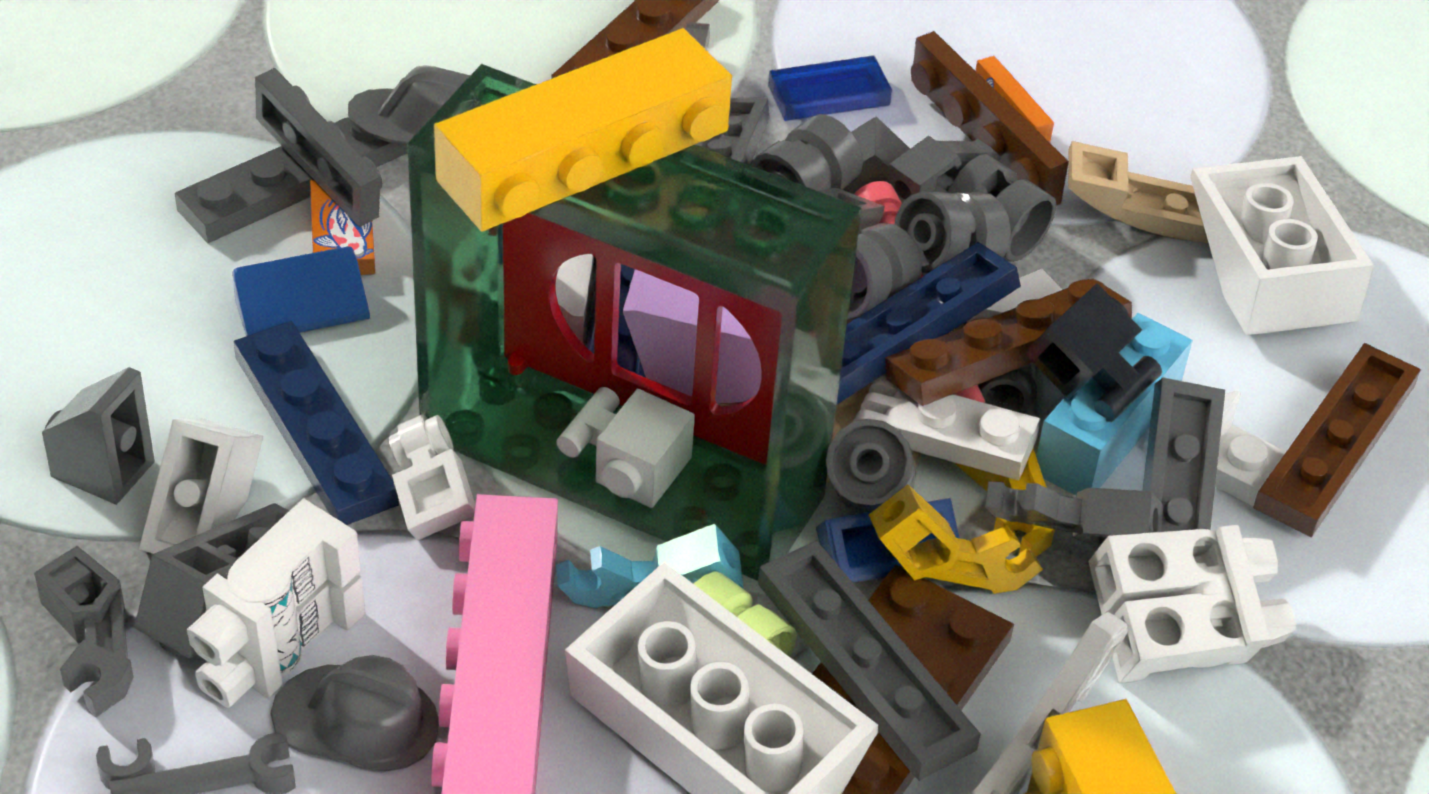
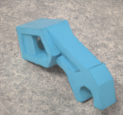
[556,524,744,609]

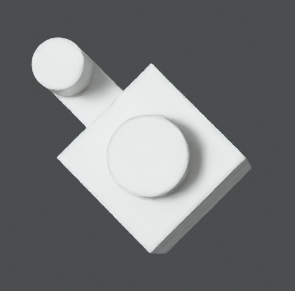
[557,387,695,508]

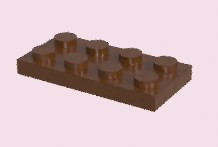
[812,564,1014,794]

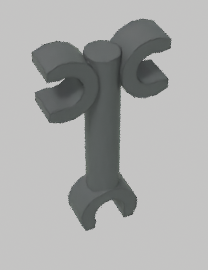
[96,733,296,794]

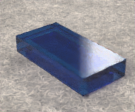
[768,55,892,121]

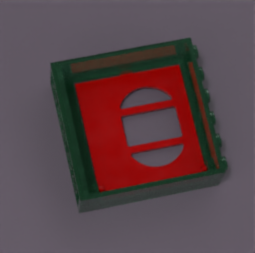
[407,64,862,581]

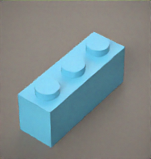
[1036,313,1193,496]

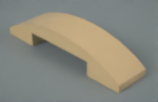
[1068,141,1208,243]

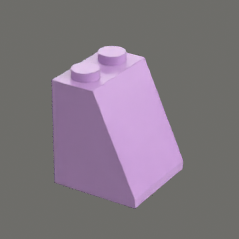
[623,269,829,404]

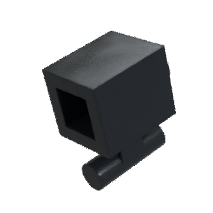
[1024,283,1162,422]

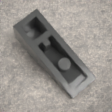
[134,503,289,659]

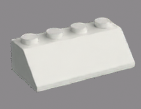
[565,562,878,794]

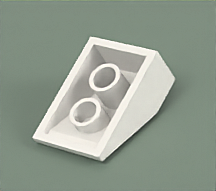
[1190,156,1374,335]

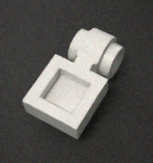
[389,414,475,540]

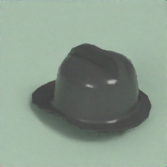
[348,65,479,145]
[270,655,439,772]

